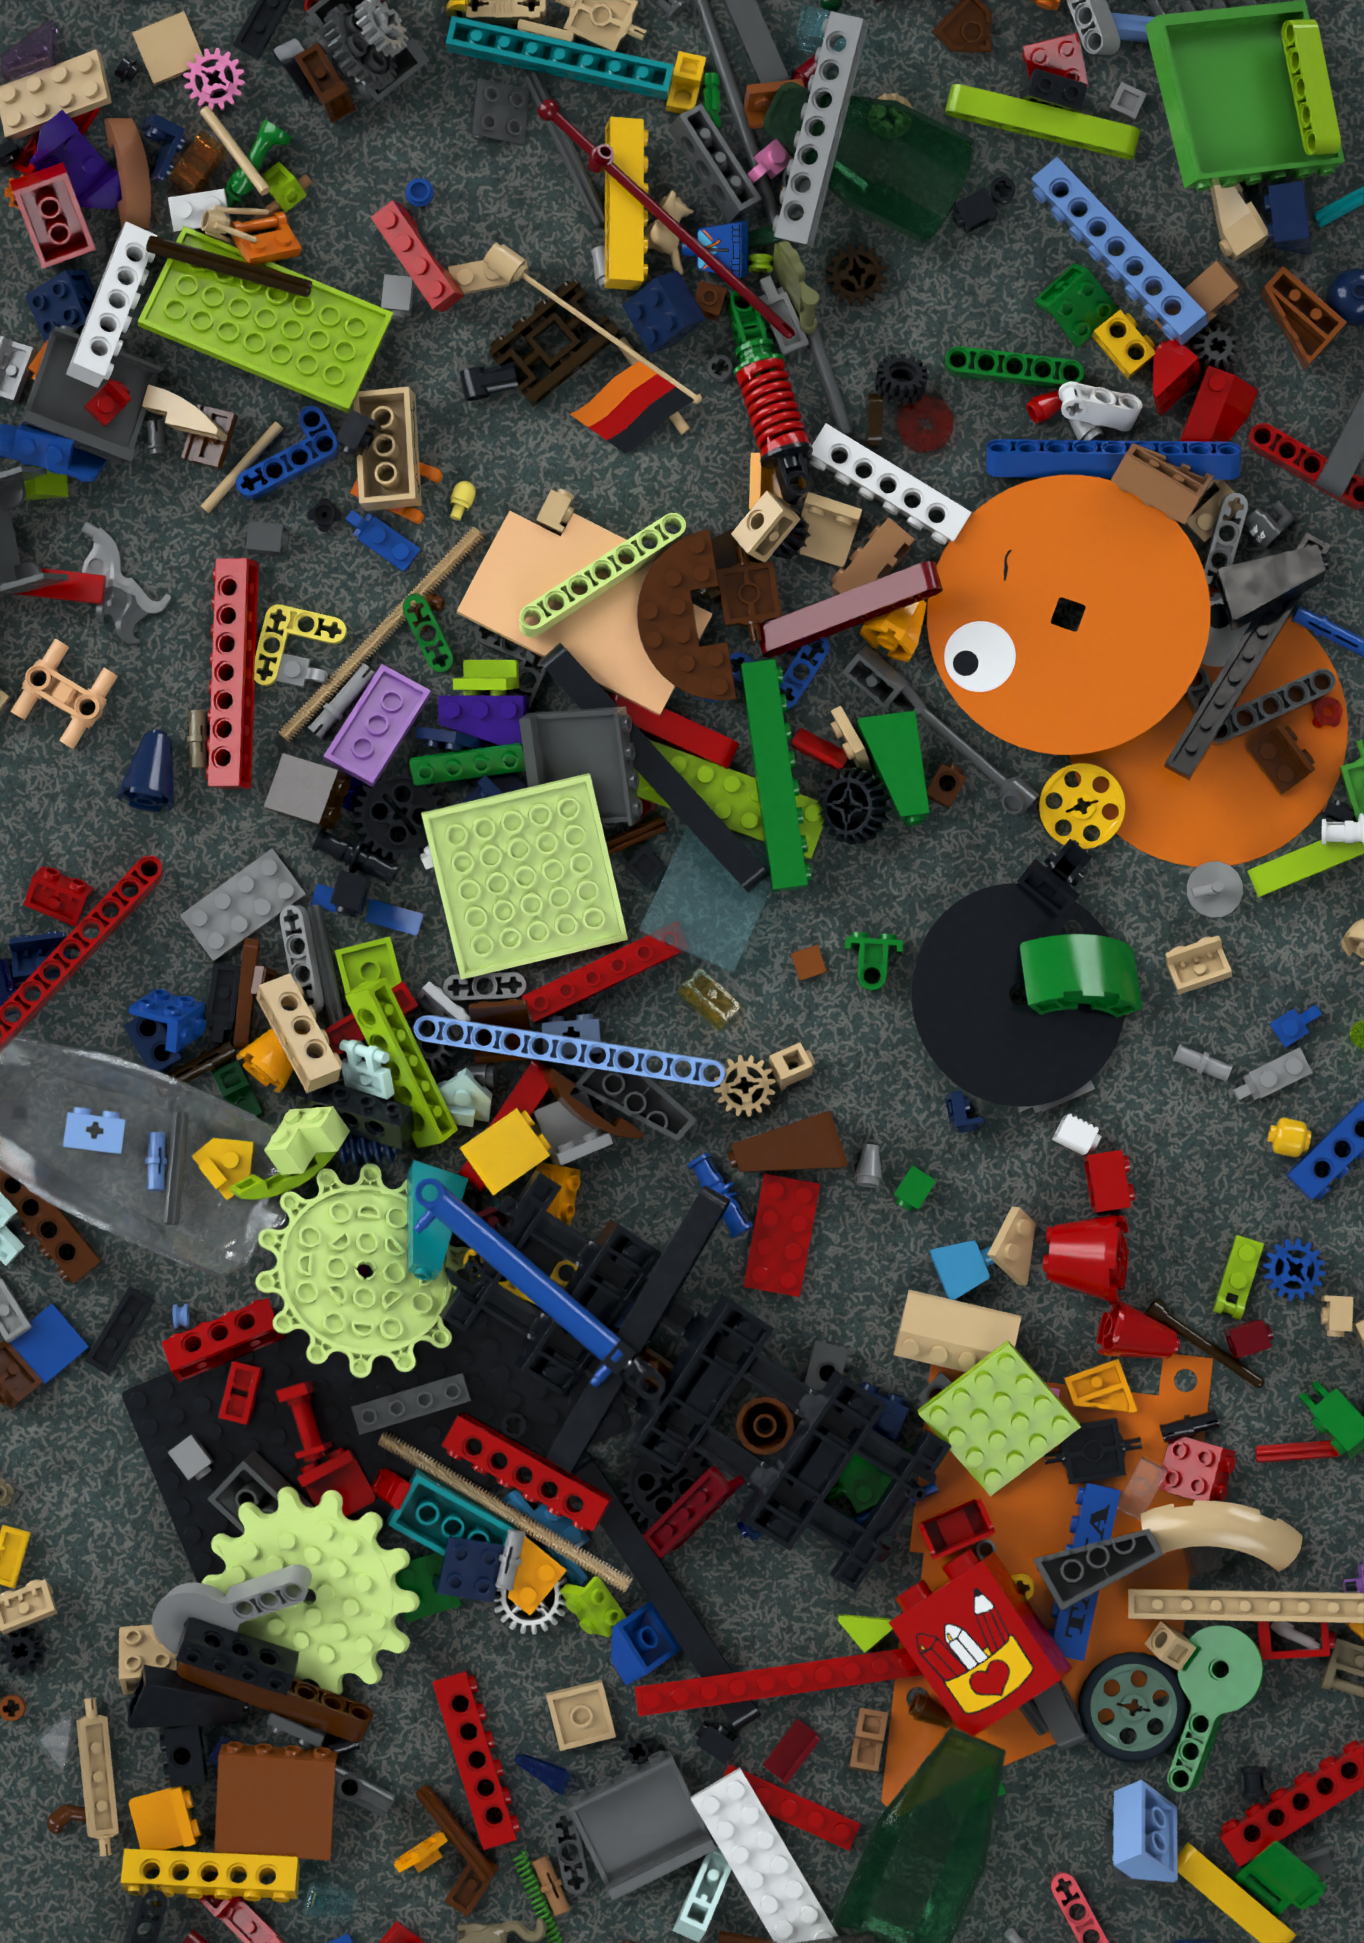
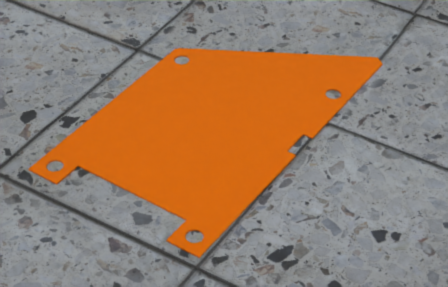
[881,1354,1213,1814]

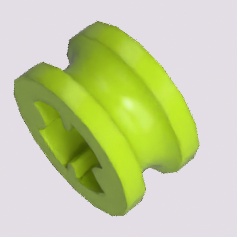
[748,254,773,273]

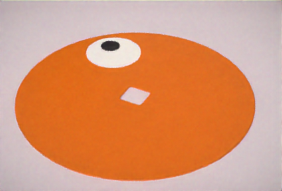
[927,475,1211,755]
[1070,588,1348,867]

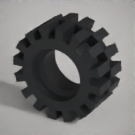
[875,354,928,406]

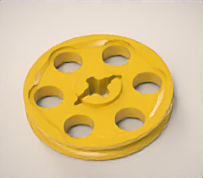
[1039,763,1125,849]

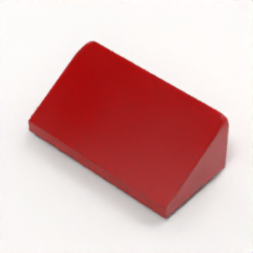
[791,728,848,772]

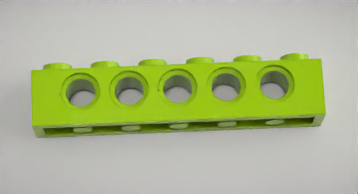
[345,977,458,1148]

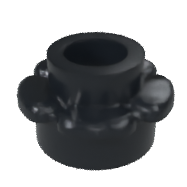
[114,56,139,83]

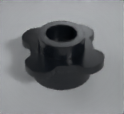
[307,498,342,532]

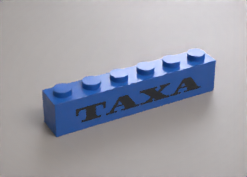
[1047,1482,1121,1661]

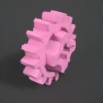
[184,48,246,111]

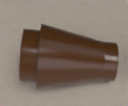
[908,1693,952,1729]

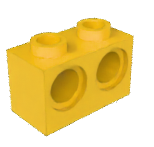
[1092,310,1156,380]

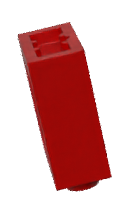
[1257,1621,1335,1660]

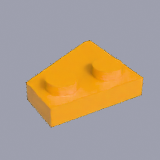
[1064,1358,1138,1413]
[508,1536,567,1615]

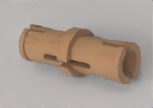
[531,1855,571,1916]

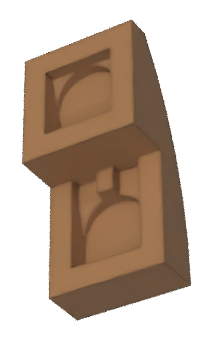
[849,1708,888,1774]

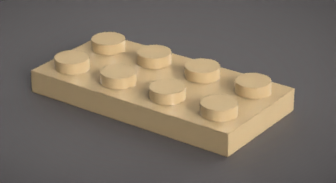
[0,49,112,140]

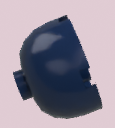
[1326,268,1364,327]

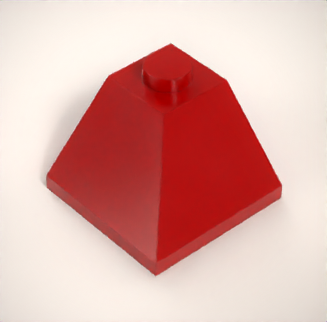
[1153,339,1202,417]

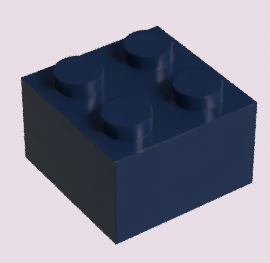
[622,270,706,354]

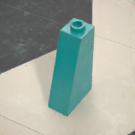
[407,1160,468,1281]

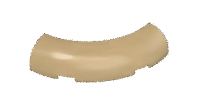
[1141,1501,1302,1572]

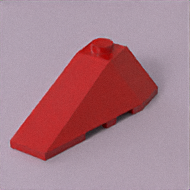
[1179,365,1258,442]

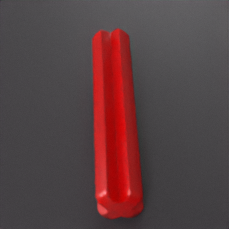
[1255,1440,1340,1463]

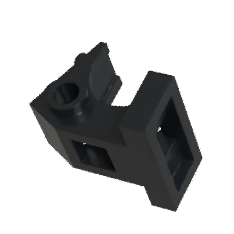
[1017,839,1093,918]

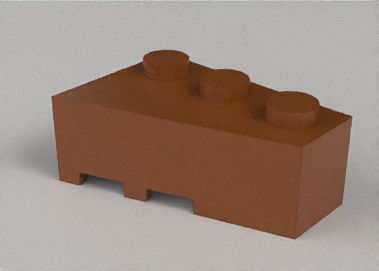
[1260,266,1347,370]

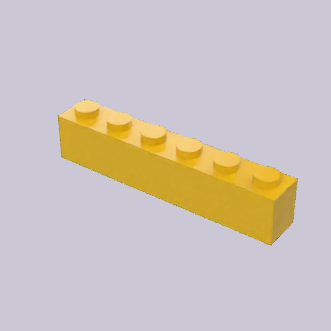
[605,116,648,290]

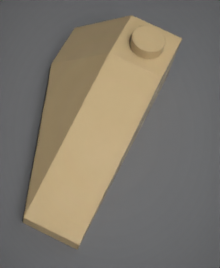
[1210,183,1268,262]

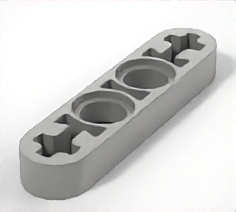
[1203,493,1248,601]
[280,905,324,1014]

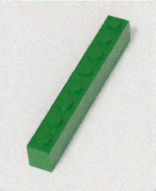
[739,659,812,893]

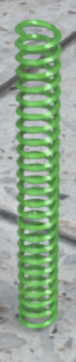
[512,1850,564,1943]

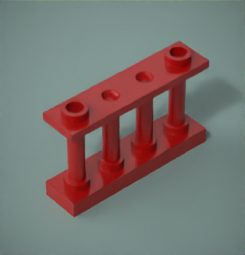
[276,1380,334,1462]

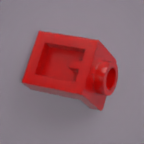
[84,379,132,427]

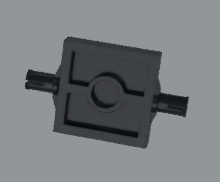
[1044,1418,1142,1484]

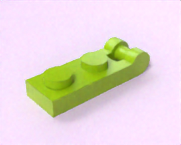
[1213,1235,1264,1320]

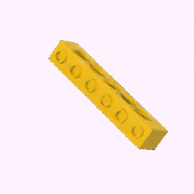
[121,1849,300,1903]

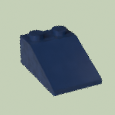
[1264,181,1312,255]

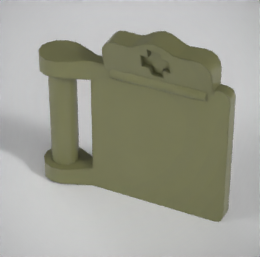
[773,240,819,334]

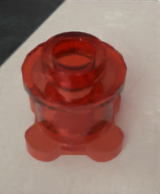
[1311,697,1343,728]

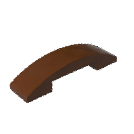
[543,1068,644,1139]

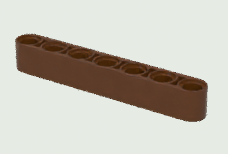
[176,1662,373,1742]

